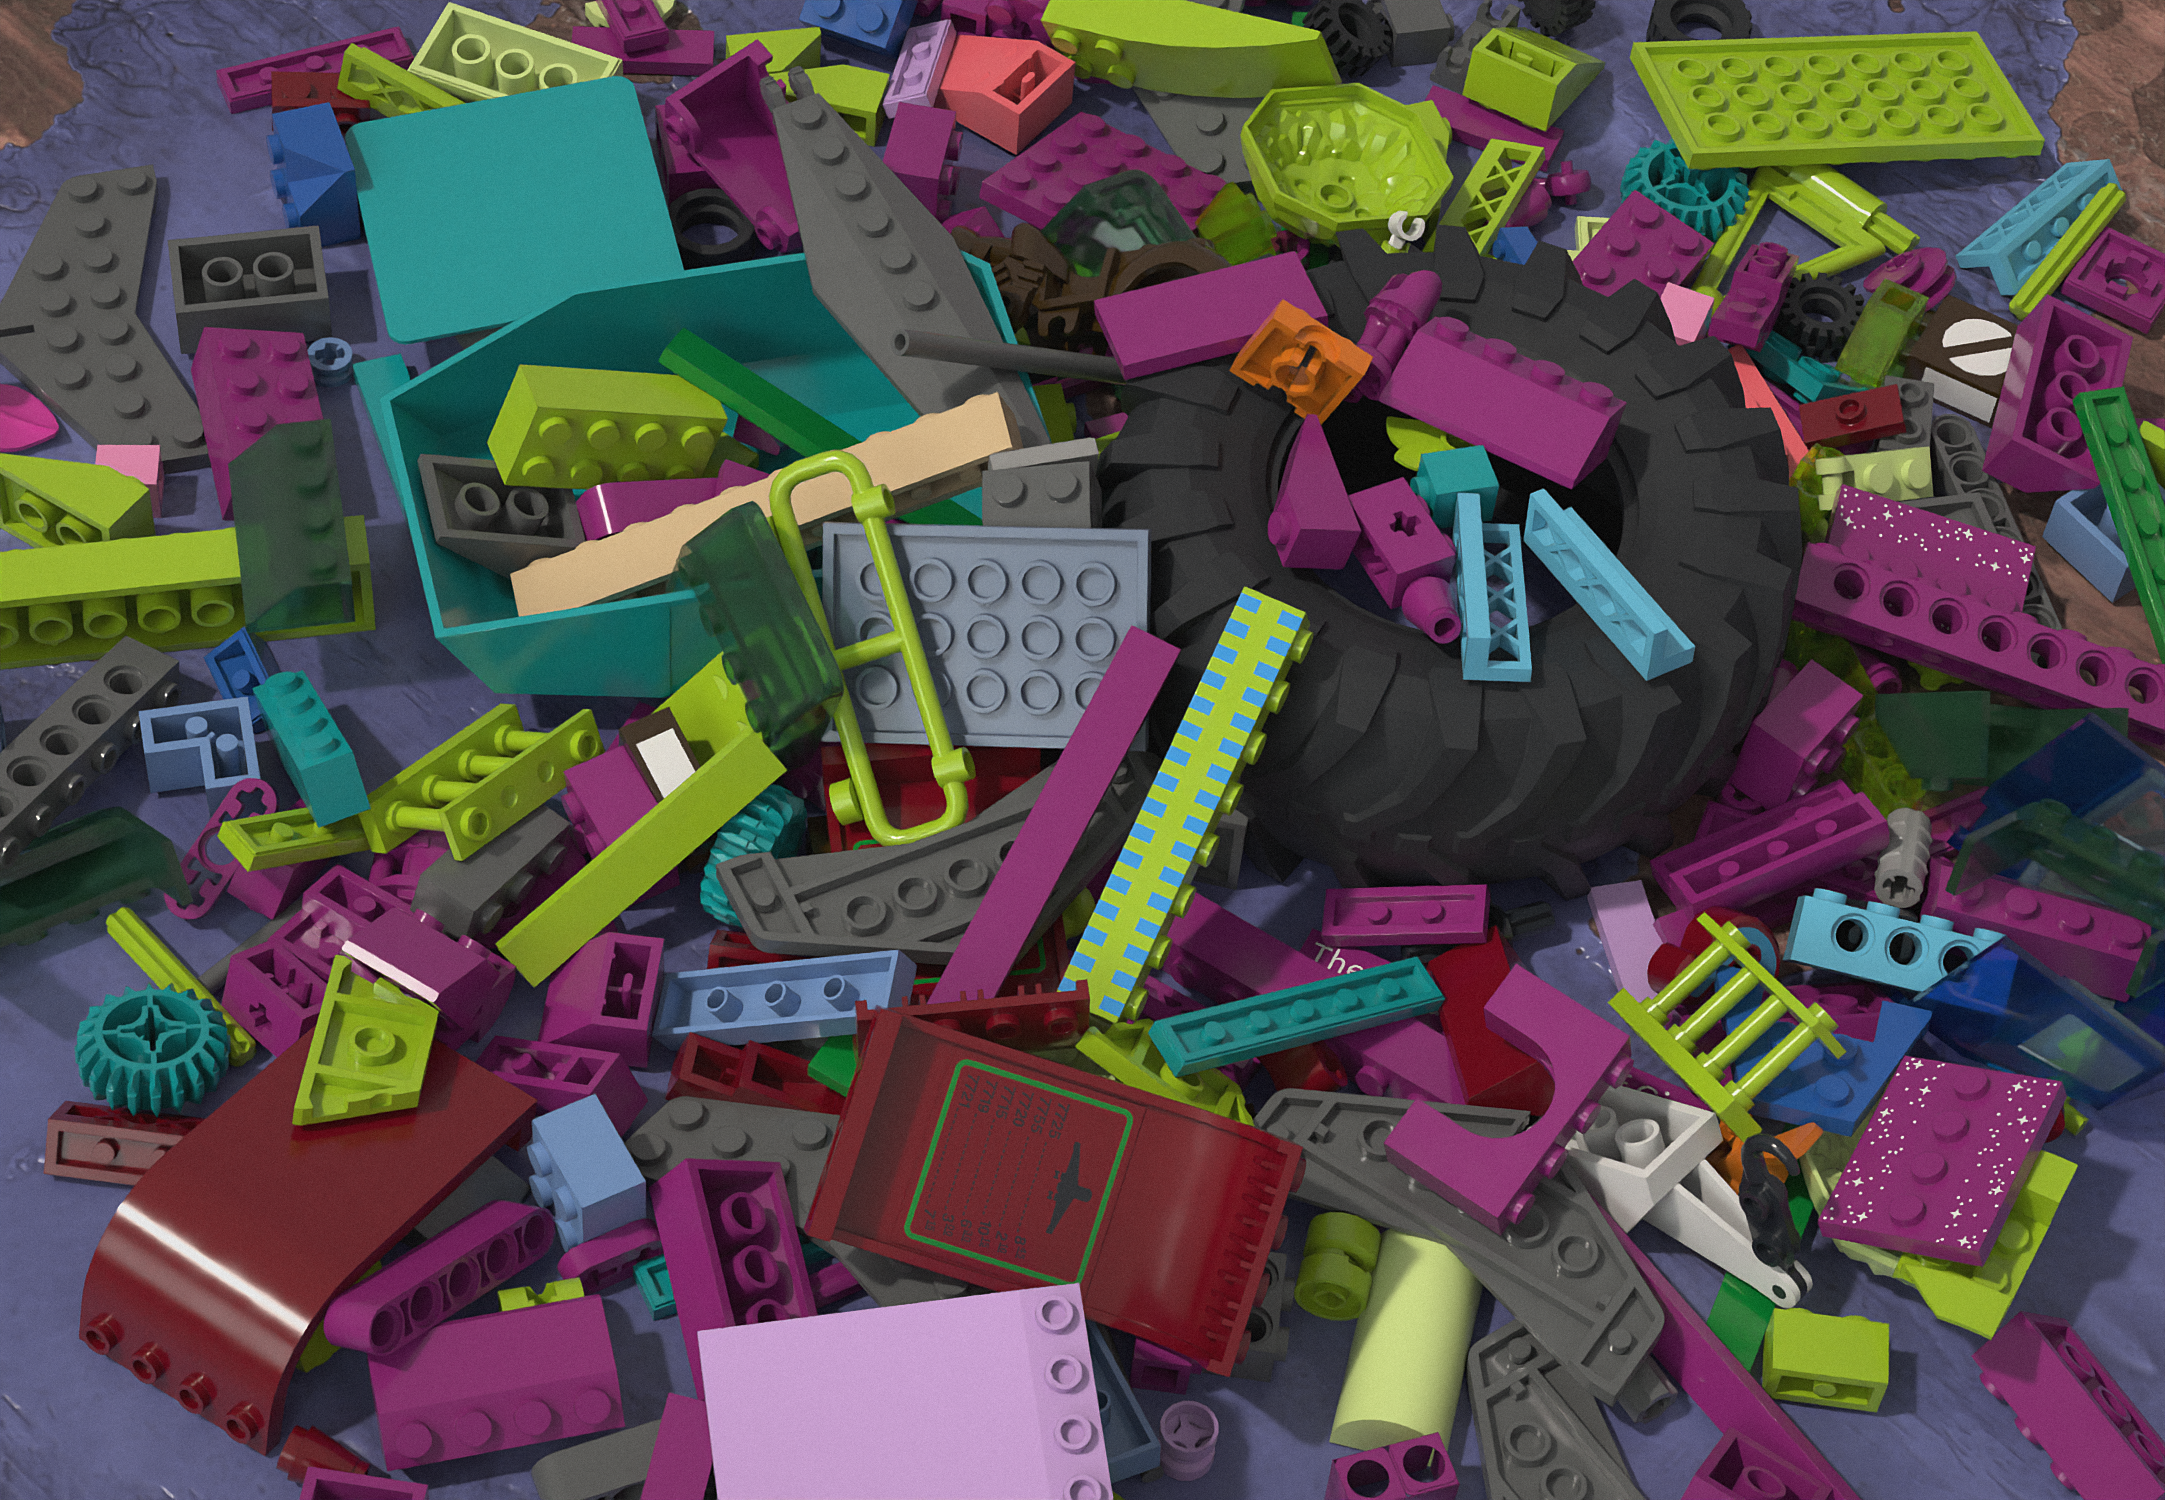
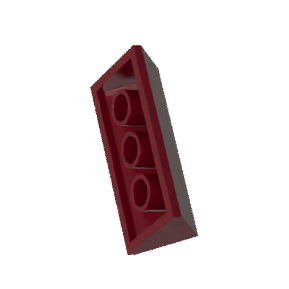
[1426,925,1555,1116]

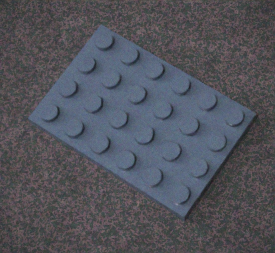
[822,522,1152,751]

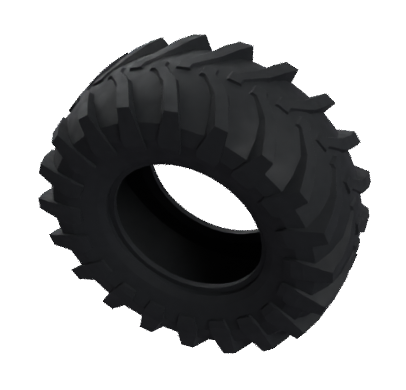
[1096,225,1802,903]

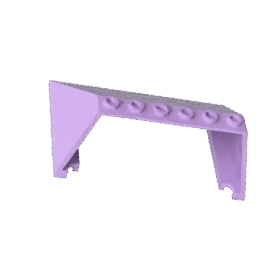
[697,1283,1113,1500]

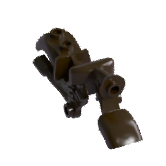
[950,222,1233,356]

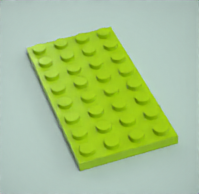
[1630,31,2045,170]

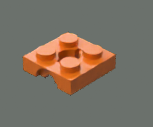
[1229,299,1373,425]

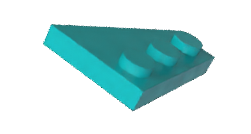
[1727,330,1870,404]

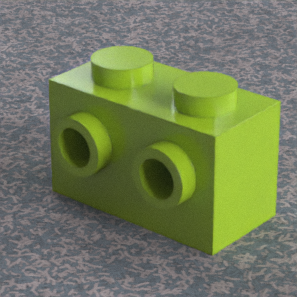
[1762,1308,1889,1413]

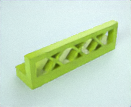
[337,43,465,117]
[1422,138,1546,257]

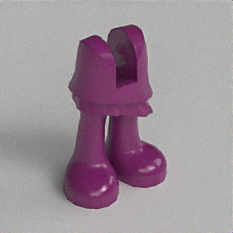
[1308,270,1442,403]

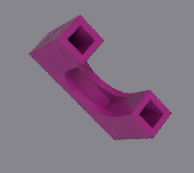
[1384,964,1634,1236]

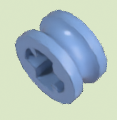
[308,337,353,388]

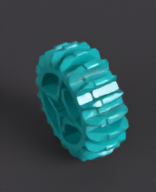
[1620,137,1750,247]
[700,784,807,928]
[74,982,231,1117]

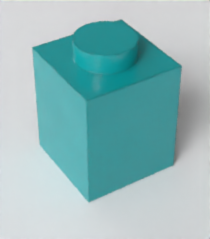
[1410,445,1499,529]

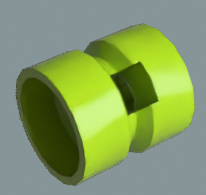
[1293,1212,1381,1321]

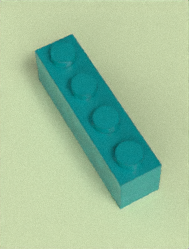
[252,670,371,828]

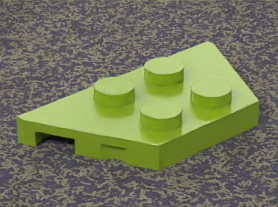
[292,955,439,1126]
[1075,1019,1255,1127]

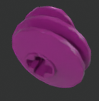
[1863,247,1957,323]

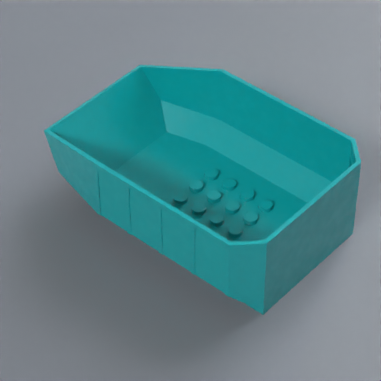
[379,249,1052,698]

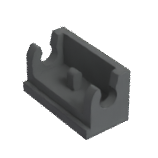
[1430,0,1521,95]

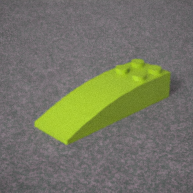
[1041,0,1342,98]

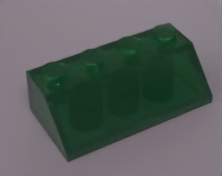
[228,419,355,633]

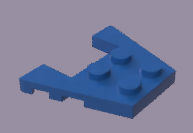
[1714,965,1932,1137]

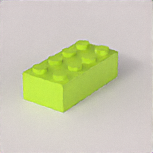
[487,364,728,490]

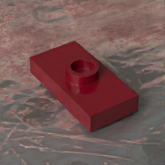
[1799,384,1907,453]

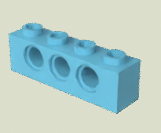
[1783,888,2021,1013]

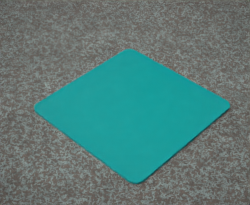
[345,76,684,345]

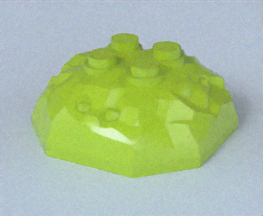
[1240,83,1454,248]

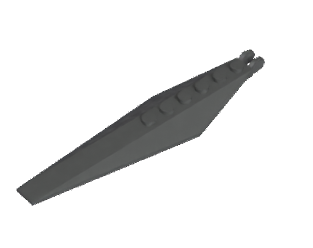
[759,65,1051,487]

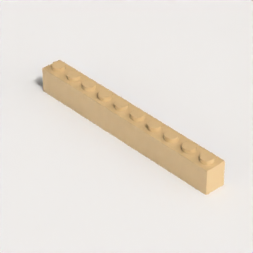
[510,392,1024,617]

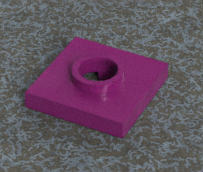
[2061,226,2165,334]

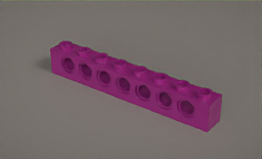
[1791,542,2165,751]

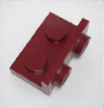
[271,71,371,136]

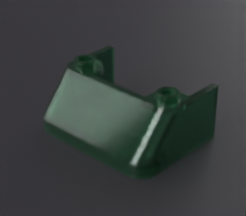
[1875,691,2129,803]

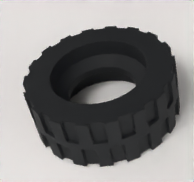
[1646,0,1753,42]

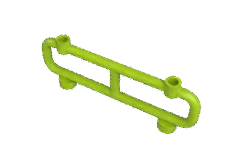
[750,450,976,847]

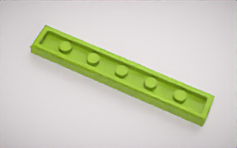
[495,726,787,988]

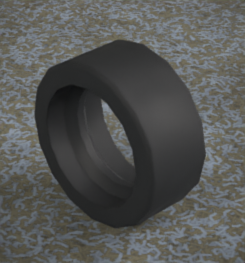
[668,188,756,270]

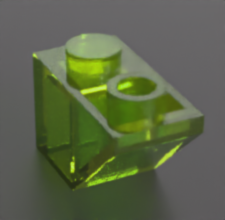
[1195,181,1277,266]
[1835,278,1929,388]

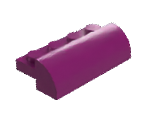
[1650,779,1890,923]
[267,864,516,1051]

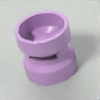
[1158,1401,1219,1481]

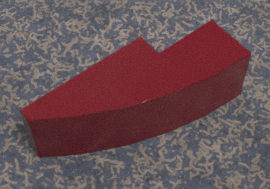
[665,1032,846,1115]

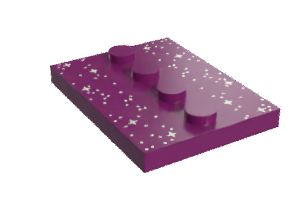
[1805,484,2036,652]
[1817,1056,2067,1267]

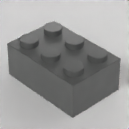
[167,225,332,354]

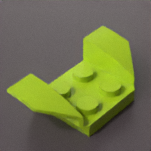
[1892,1150,2078,1340]

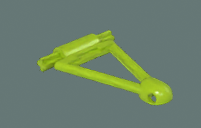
[1690,164,1920,337]

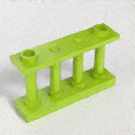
[358,703,606,861]
[1607,912,1847,1143]

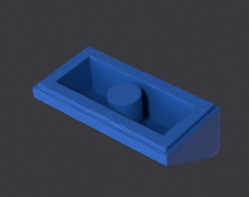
[203,626,281,734]

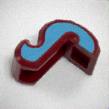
[1647,906,1781,1005]

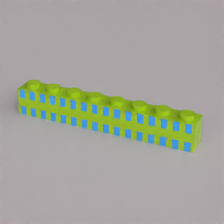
[1057,586,1314,1025]

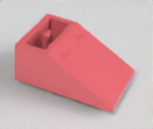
[933,35,1076,155]

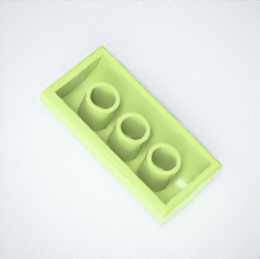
[407,2,623,103]
[1329,1229,1483,1466]

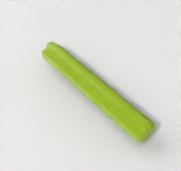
[2009,183,2126,321]
[106,907,257,1067]

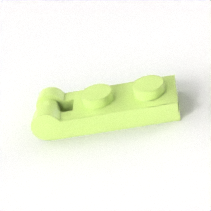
[1815,446,1934,510]

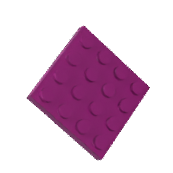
[979,111,1242,261]

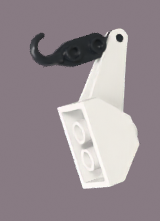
[1527,1086,1813,1308]

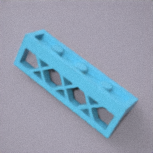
[1956,159,2122,296]
[1524,489,1695,681]
[1453,493,1532,682]

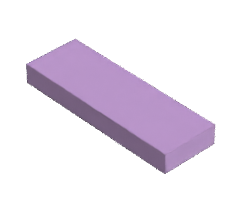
[882,19,957,119]
[1587,880,1685,1030]

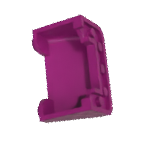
[663,39,802,253]

